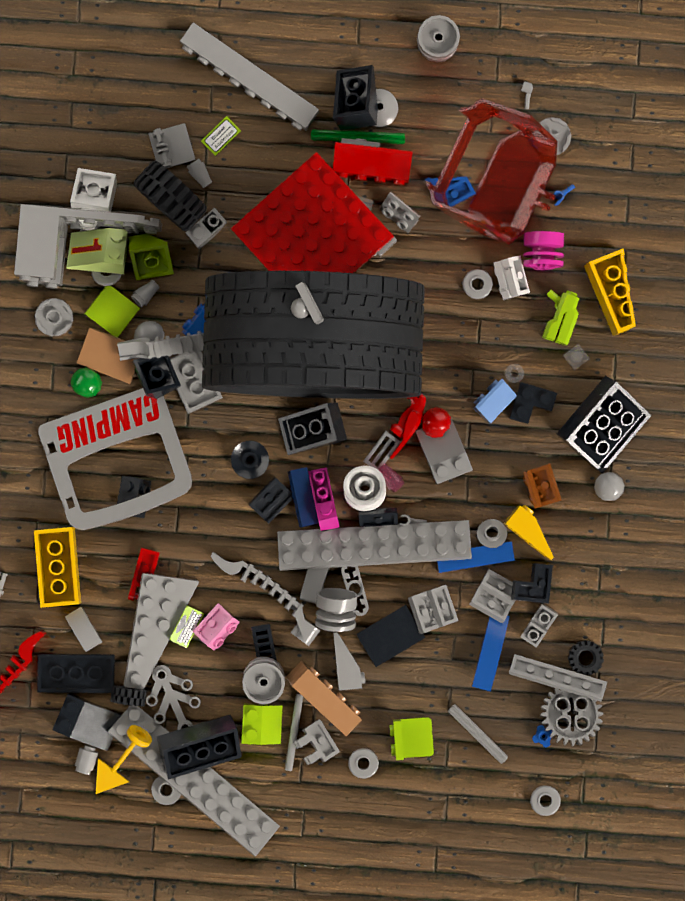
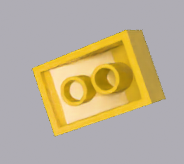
[503,505,554,560]

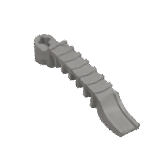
[117,331,205,361]
[211,552,320,646]

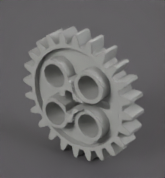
[540,688,603,746]

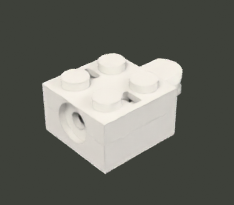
[70,168,117,231]

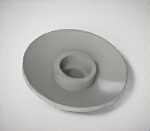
[374,89,398,127]

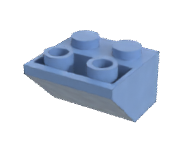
[473,379,517,424]

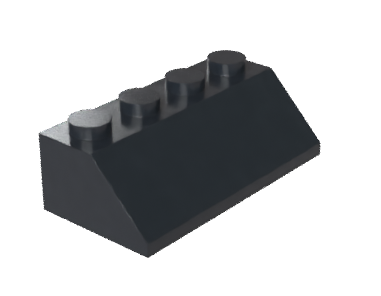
[157,715,242,780]

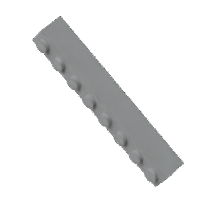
[180,23,319,131]

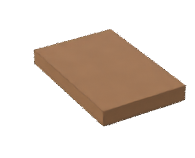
[77,327,139,384]

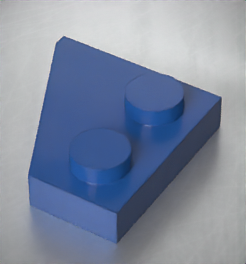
[424,177,476,212]

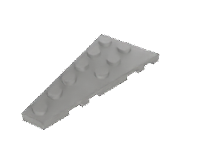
[123,573,200,689]

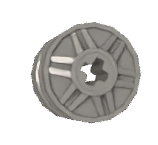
[315,588,357,632]

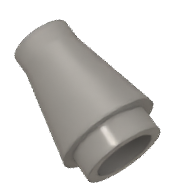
[187,159,212,188]
[131,280,160,308]

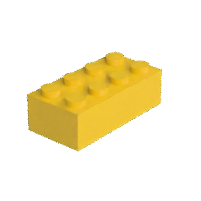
[34,527,81,608]

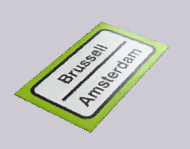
[201,116,241,156]

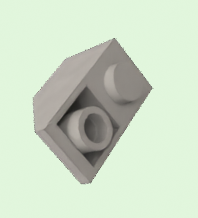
[185,208,227,249]

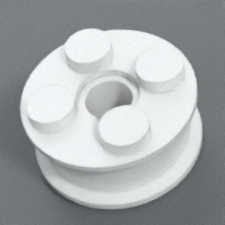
[343,466,386,511]

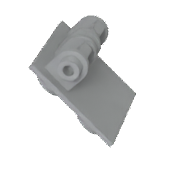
[148,123,195,168]
[379,192,420,233]

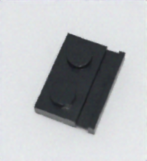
[248,476,293,524]

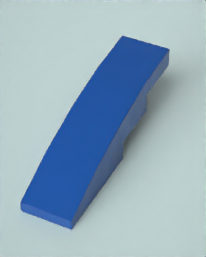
[472,616,510,692]

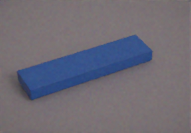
[437,541,515,573]

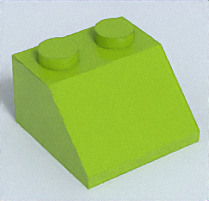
[242,703,283,745]

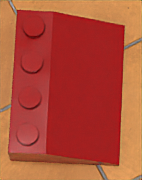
[333,142,413,185]

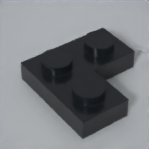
[510,382,557,424]
[511,563,553,604]

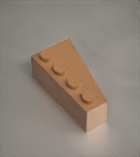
[286,660,362,736]

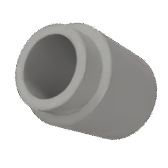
[75,745,98,775]

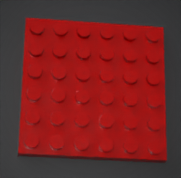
[231,152,394,273]

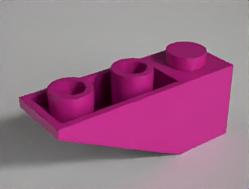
[308,467,339,531]

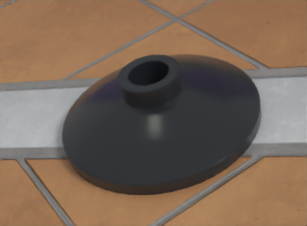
[231,441,269,479]

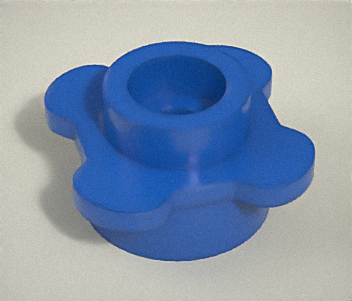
[532,725,552,748]

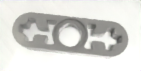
[341,566,369,616]

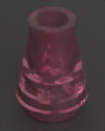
[378,464,405,492]

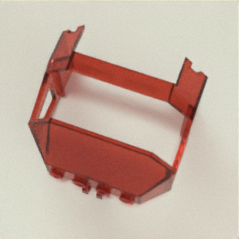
[425,98,558,245]

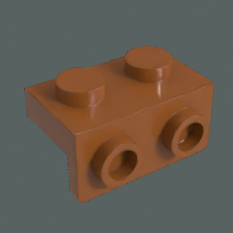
[523,464,562,508]

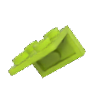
[390,717,434,760]

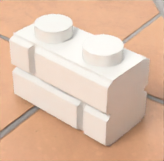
[494,256,530,300]

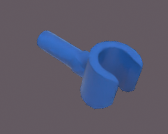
[550,184,575,206]

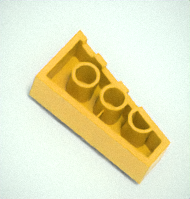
[584,248,636,336]

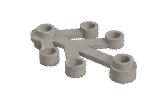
[146,665,201,730]

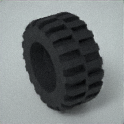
[134,161,207,231]

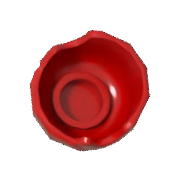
[422,407,451,438]

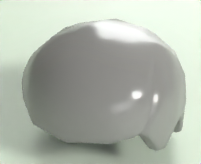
[134,321,165,341]
[594,472,625,501]

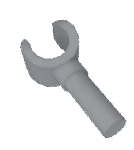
[521,82,533,109]
[400,515,427,526]

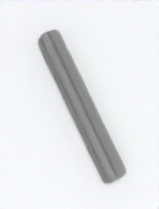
[448,704,508,764]

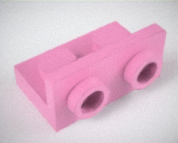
[193,603,240,650]

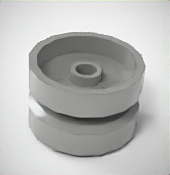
[417,15,460,62]
[242,657,285,704]

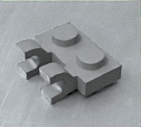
[293,719,340,765]

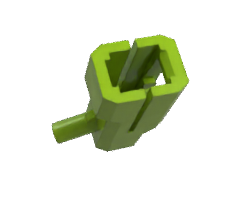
[542,289,579,346]

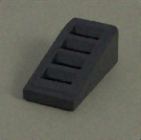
[251,623,277,661]

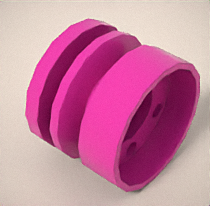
[523,231,564,270]

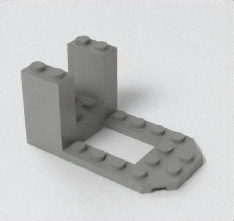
[14,204,162,289]

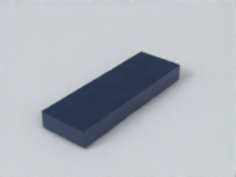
[287,467,319,528]

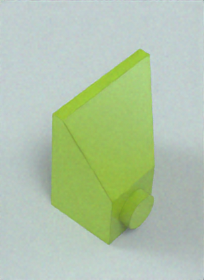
[128,234,174,280]

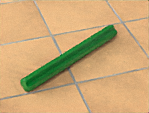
[311,129,405,144]

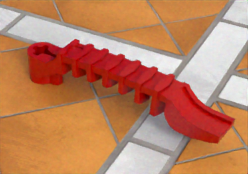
[0,630,46,694]

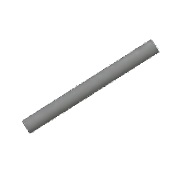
[285,694,303,771]

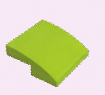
[84,286,140,338]

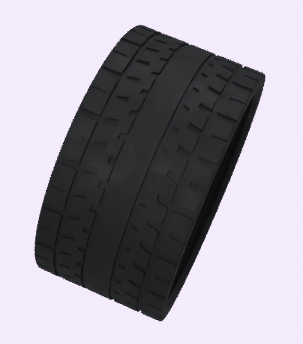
[202,271,425,399]

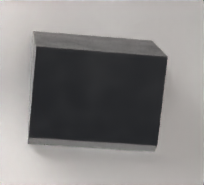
[132,355,181,399]

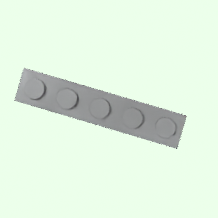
[509,654,607,702]

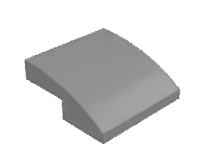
[469,569,516,623]
[408,585,458,634]

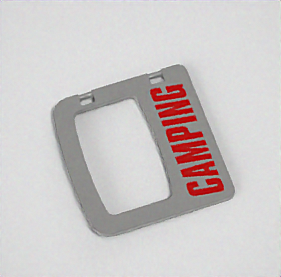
[38,388,192,530]

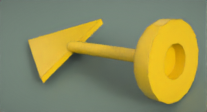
[96,725,152,794]

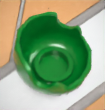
[70,367,102,398]

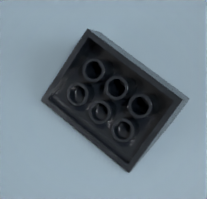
[556,375,652,474]

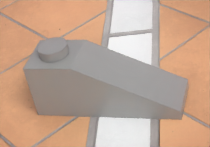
[333,632,365,690]

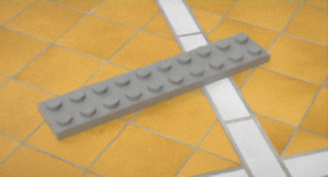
[277,520,472,571]
[108,706,280,857]

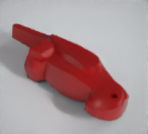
[390,394,426,459]

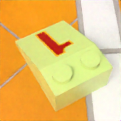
[66,228,128,274]

